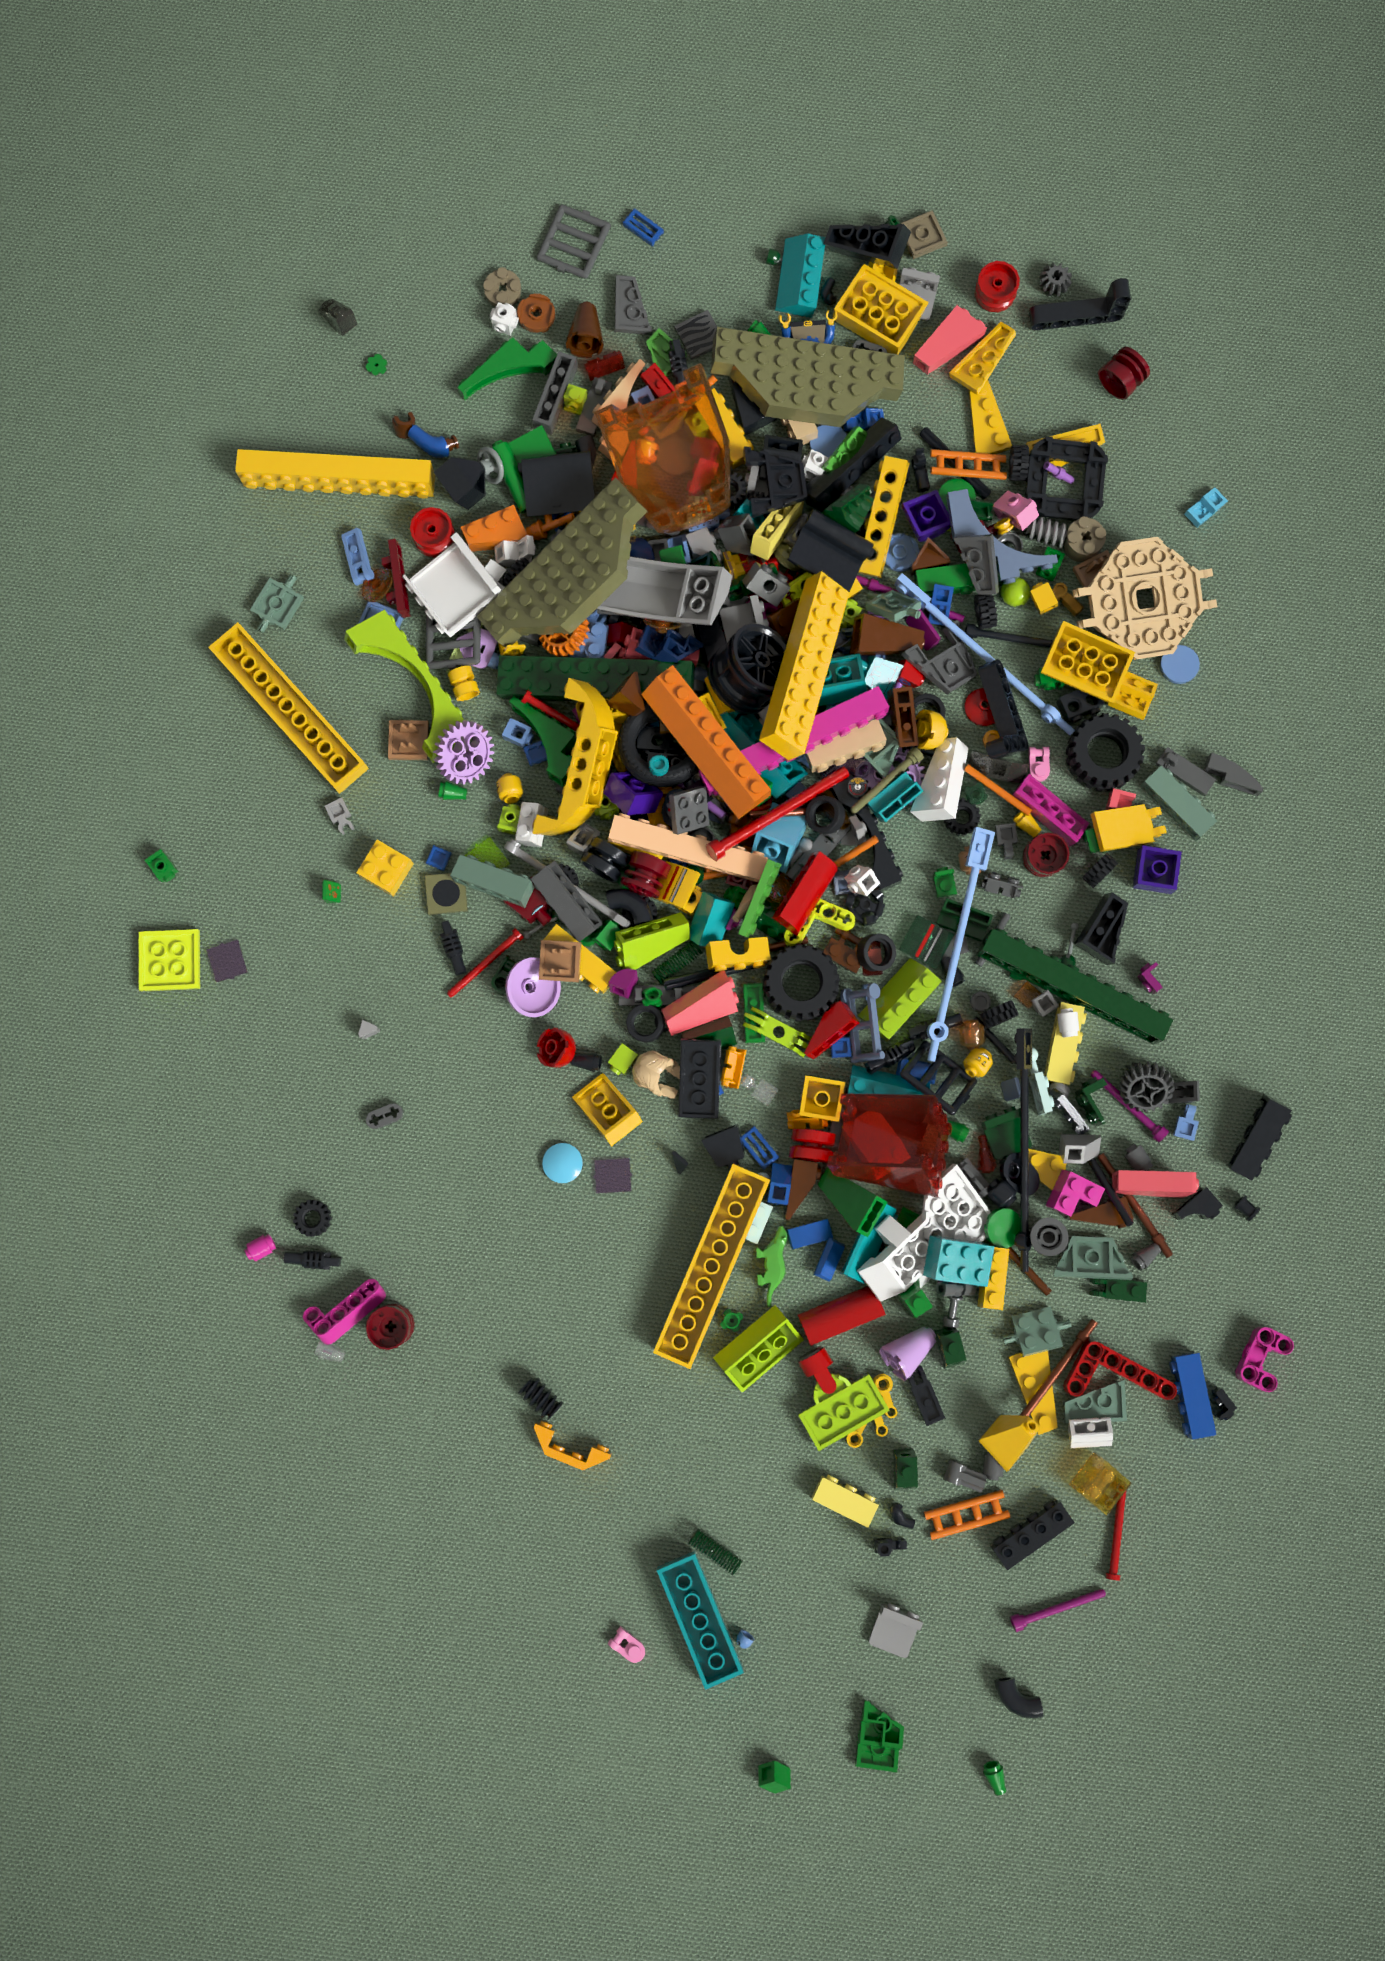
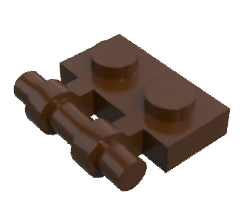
[823,928,872,975]

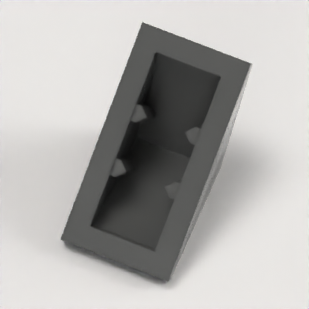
[1168,1081,1200,1103]

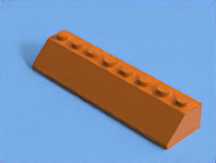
[641,665,771,819]

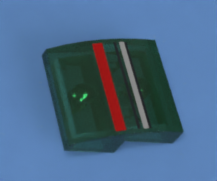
[898,915,955,969]

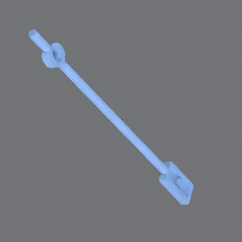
[894,573,1075,736]
[927,827,995,1062]

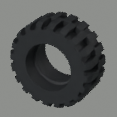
[1066,713,1145,792]
[763,943,840,1022]

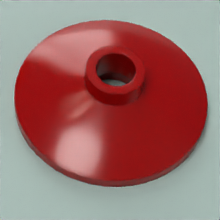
[964,688,995,726]

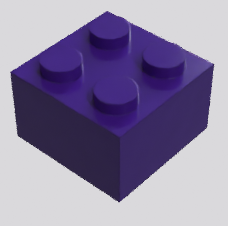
[603,772,663,816]
[1132,845,1182,894]

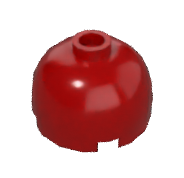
[537,1027,576,1068]

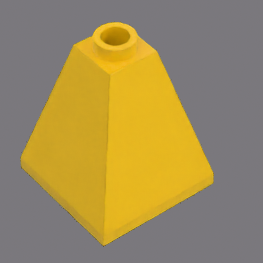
[978,1415,1040,1472]

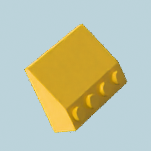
[832,264,929,355]
[1041,621,1135,704]

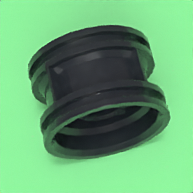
[707,624,787,714]

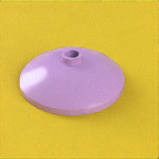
[506,957,561,1017]

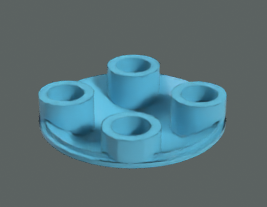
[542,1143,583,1183]

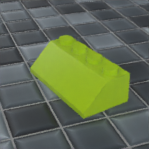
[858,958,942,1042]
[713,1305,804,1392]

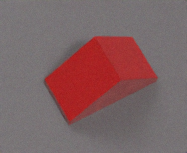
[607,622,636,648]

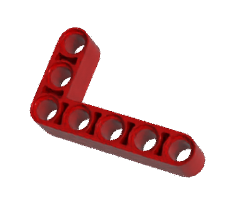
[1063,1341,1177,1400]

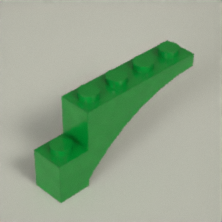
[457,337,557,400]
[509,696,576,787]

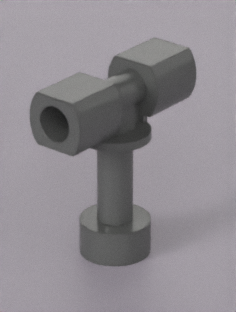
[936,1281,976,1328]

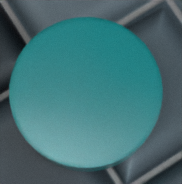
[649,755,669,776]

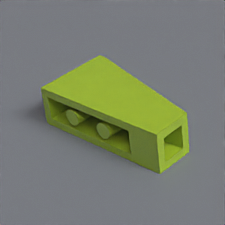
[614,912,690,970]

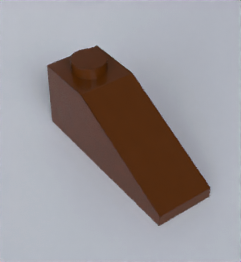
[887,686,919,748]
[785,1159,821,1221]
[1065,1197,1134,1229]

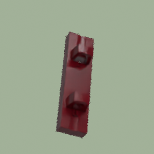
[381,539,411,618]

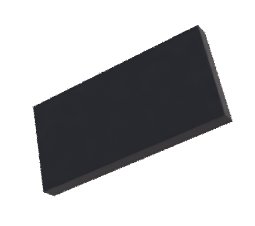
[678,1038,721,1119]

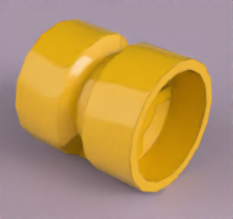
[447,666,480,701]

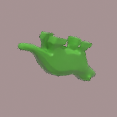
[756,1226,788,1307]

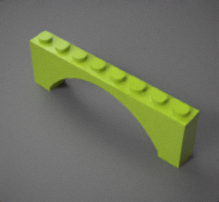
[344,609,472,763]

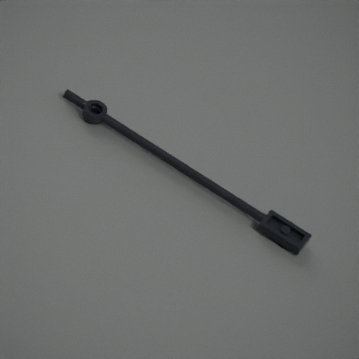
[1014,1028,1032,1272]

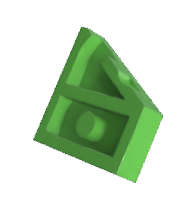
[646,328,687,377]

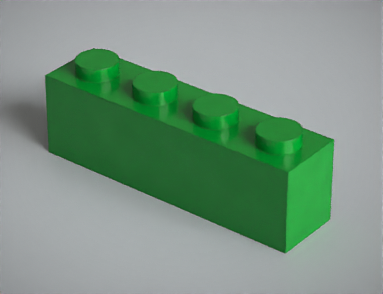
[914,564,976,599]

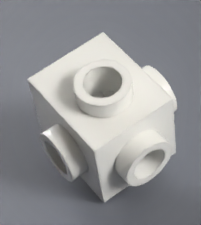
[490,302,519,336]
[801,449,828,482]
[844,865,880,896]

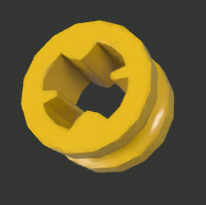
[994,517,1014,535]

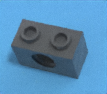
[742,562,790,607]

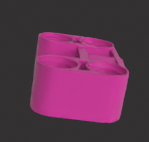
[1235,1327,1294,1392]

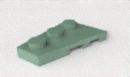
[1063,1379,1127,1423]

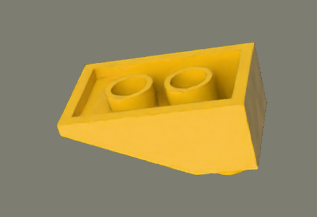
[572,1073,643,1147]

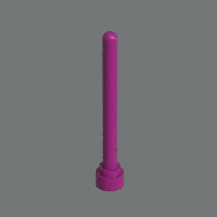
[1091,1070,1169,1143]
[1010,1589,1106,1632]

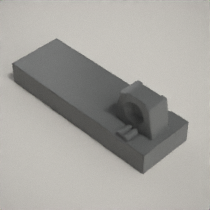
[576,377,613,437]
[1155,747,1216,796]

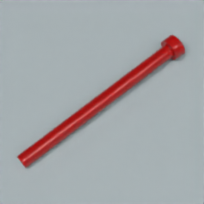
[706,766,849,862]

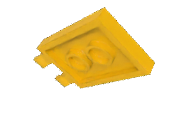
[1091,804,1167,852]

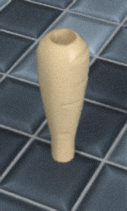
[732,885,757,922]

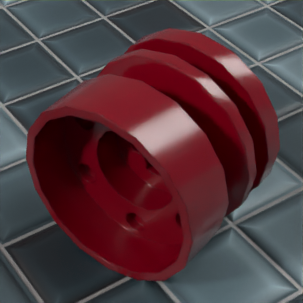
[1098,346,1150,400]
[1022,832,1070,878]
[620,851,671,899]
[366,1303,415,1350]

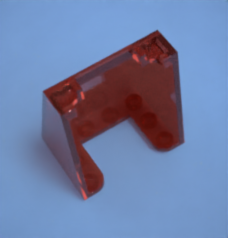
[827,1094,952,1197]

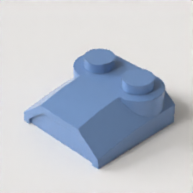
[567,622,609,658]

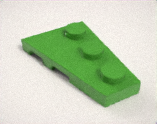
[821,426,867,486]

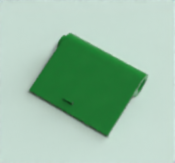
[492,425,556,514]

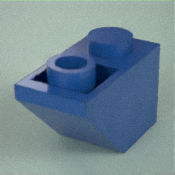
[767,1163,793,1206]

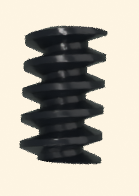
[518,1377,563,1422]

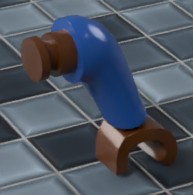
[392,412,459,458]

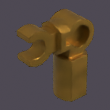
[1052,582,1084,617]

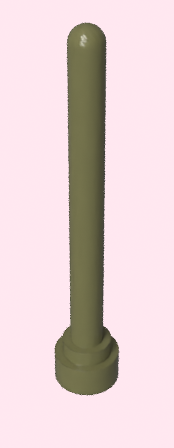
[850,747,924,813]

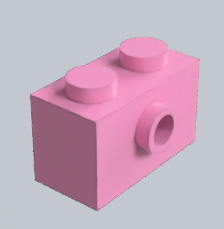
[993,491,1039,531]

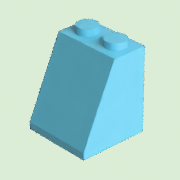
[751,802,807,873]

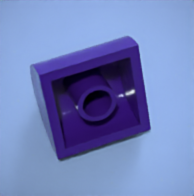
[901,490,951,542]

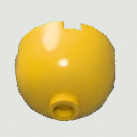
[916,709,948,750]

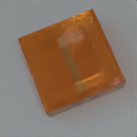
[1013,981,1042,1009]

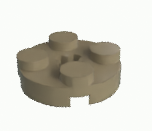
[483,267,521,307]

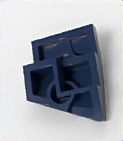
[635,620,704,662]

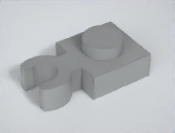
[325,797,354,835]

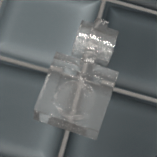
[740,1074,779,1106]

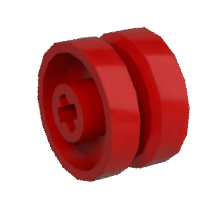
[975,261,1020,312]
[410,507,455,557]
[789,1128,836,1163]

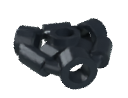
[845,888,885,926]

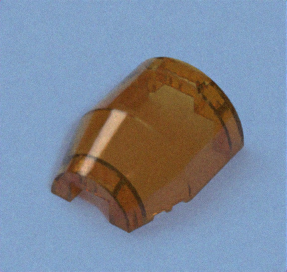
[595,363,731,533]

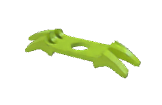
[742,1007,812,1058]

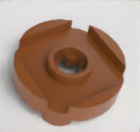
[517,294,555,333]

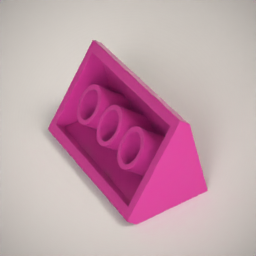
[1012,774,1089,846]

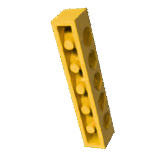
[858,456,909,578]

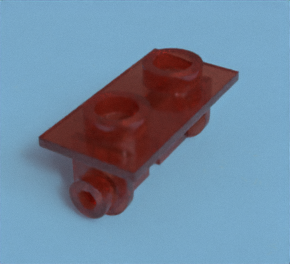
[584,351,625,381]

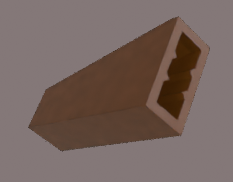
[849,613,925,656]

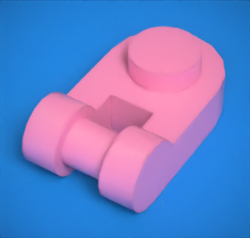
[1028,747,1050,782]
[607,1626,645,1663]

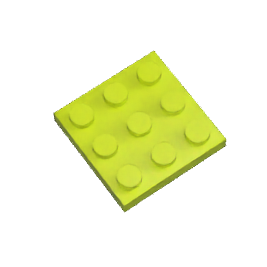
[139,929,200,991]

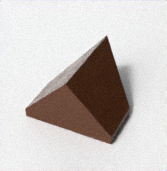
[910,537,950,576]
[606,672,645,716]

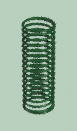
[651,940,702,985]
[689,1528,743,1575]

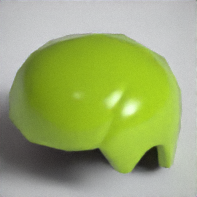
[1001,578,1031,607]

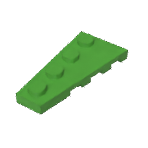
[738,859,782,937]

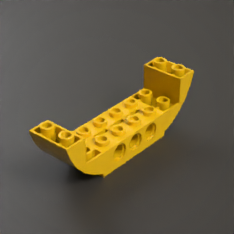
[532,678,618,836]

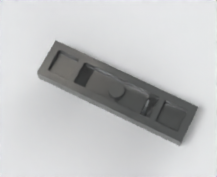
[786,822,851,882]
[619,986,697,1006]

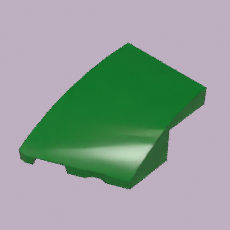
[855,1701,904,1773]

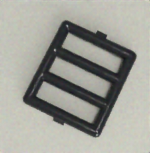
[900,1041,977,1115]

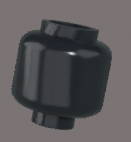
[987,1178,1017,1208]

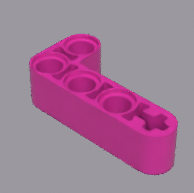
[303,1279,386,1345]

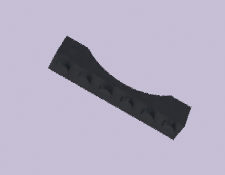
[805,417,902,512]
[830,775,903,892]

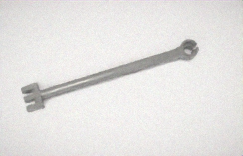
[504,838,631,928]

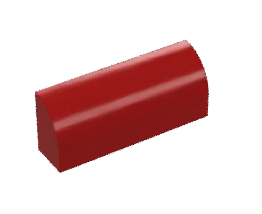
[772,851,838,936]
[797,1286,886,1346]

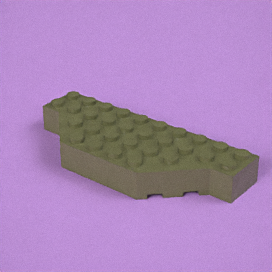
[711,327,905,427]
[477,477,648,647]

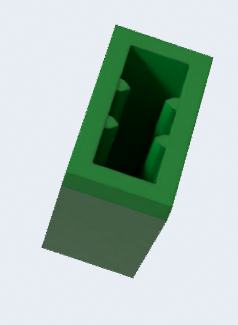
[897,1282,933,1318]

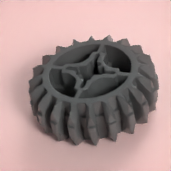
[1119,1061,1175,1113]

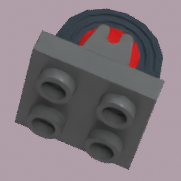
[665,786,709,835]

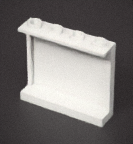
[403,532,502,637]

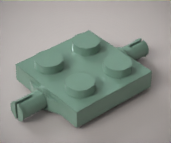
[250,574,304,634]
[866,590,921,622]
[1002,1306,1071,1357]

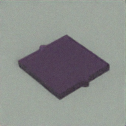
[207,940,248,983]
[593,1158,632,1194]

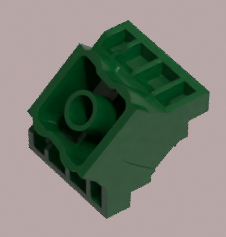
[821,484,874,533]

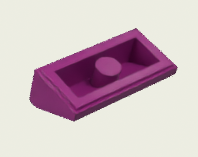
[906,609,941,651]

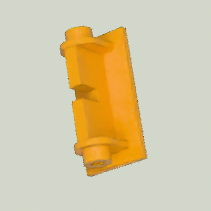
[720,1046,746,1089]
[786,1109,828,1129]

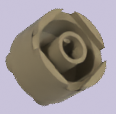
[1063,517,1106,562]

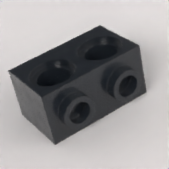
[1056,689,1105,723]

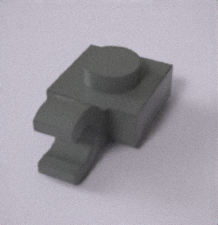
[995,823,1018,860]

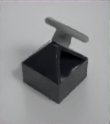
[434,446,504,510]

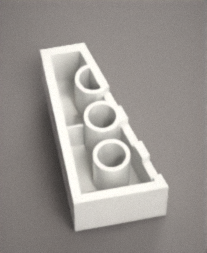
[910,737,968,822]

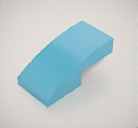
[1184,488,1228,528]

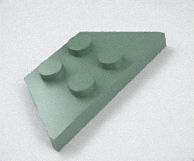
[863,718,899,779]
[1053,1236,1133,1280]

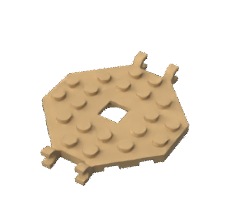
[1072,537,1217,660]

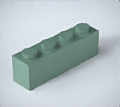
[1141,765,1217,841]
[450,855,535,908]

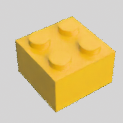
[356,840,414,897]

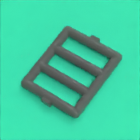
[536,204,611,279]
[425,609,481,670]

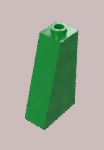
[818,1167,887,1237]

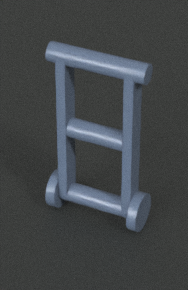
[840,983,885,1063]

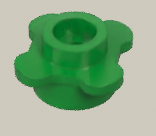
[642,987,662,1007]
[720,1309,743,1332]

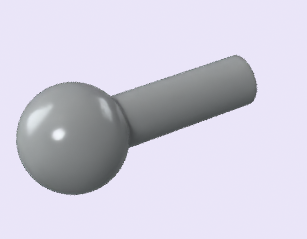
[789,838,813,867]

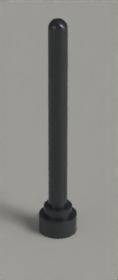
[965,623,1053,648]

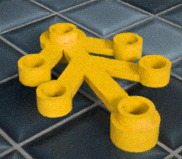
[846,1374,897,1448]

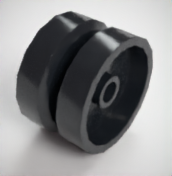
[579,837,630,883]

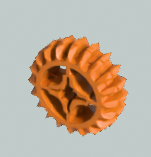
[539,619,590,657]

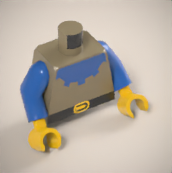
[778,310,837,344]

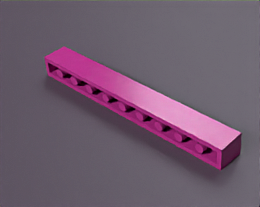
[699,686,889,796]

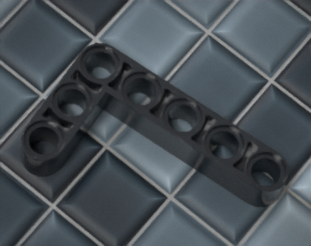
[1029,278,1131,330]
[978,659,1029,759]

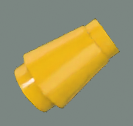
[1013,811,1042,838]

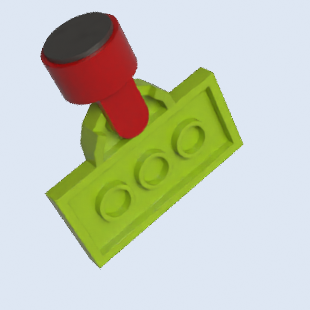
[798,1346,890,1451]

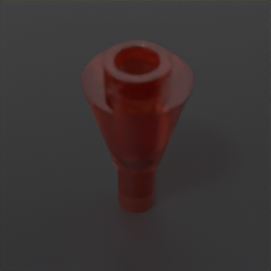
[977,1135,997,1173]

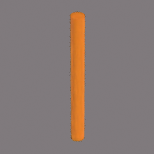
[964,764,1032,816]

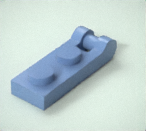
[341,528,374,586]

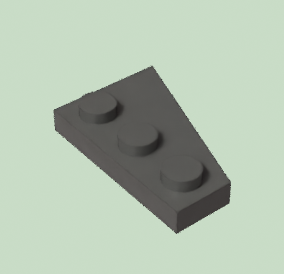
[614,275,653,335]
[954,534,999,595]

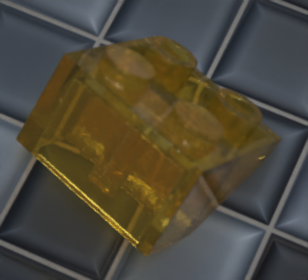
[1069,1452,1131,1516]

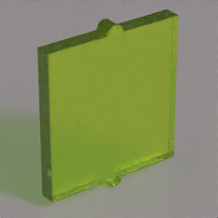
[464,837,510,870]

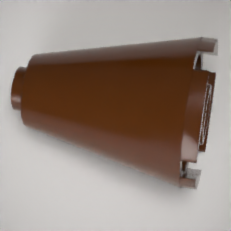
[566,302,604,358]

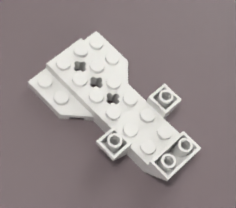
[857,1164,991,1301]

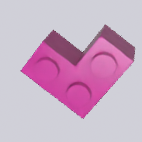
[1045,1170,1105,1217]

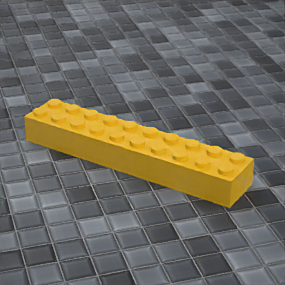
[235,449,435,499]
[759,571,850,761]
[208,622,369,794]
[653,1163,770,1369]

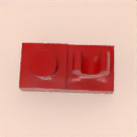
[640,363,679,406]

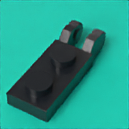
[908,1365,945,1426]

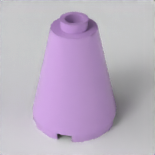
[879,1327,936,1381]

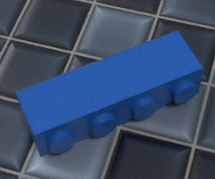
[1169,1352,1217,1440]

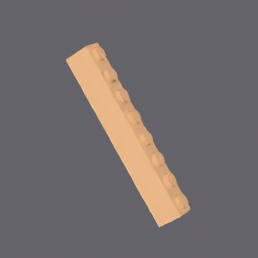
[607,813,768,883]

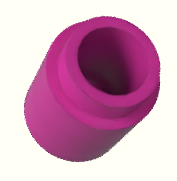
[244,1234,276,1262]

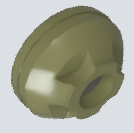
[773,541,801,571]

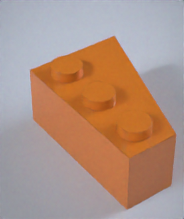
[461,505,527,552]

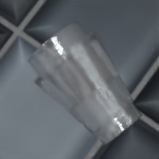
[314,1340,346,1363]

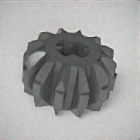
[1039,262,1072,297]

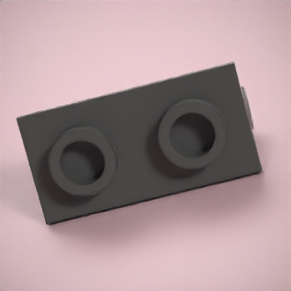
[981,872,1023,899]
[958,1158,990,1198]

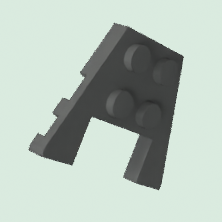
[901,620,977,695]

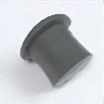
[1030,1217,1069,1256]

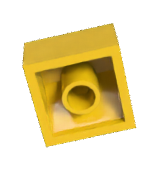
[799,1076,845,1122]

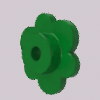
[366,354,387,375]

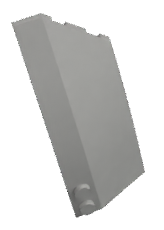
[597,557,732,625]

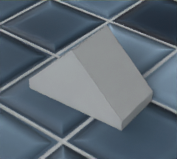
[566,823,600,856]

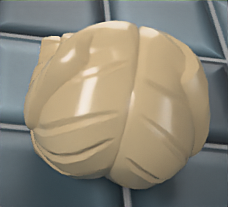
[632,1050,680,1099]

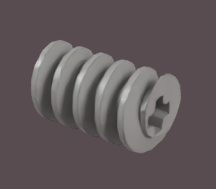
[1025,517,1068,548]

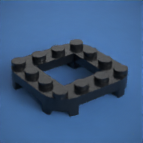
[1025,437,1108,521]

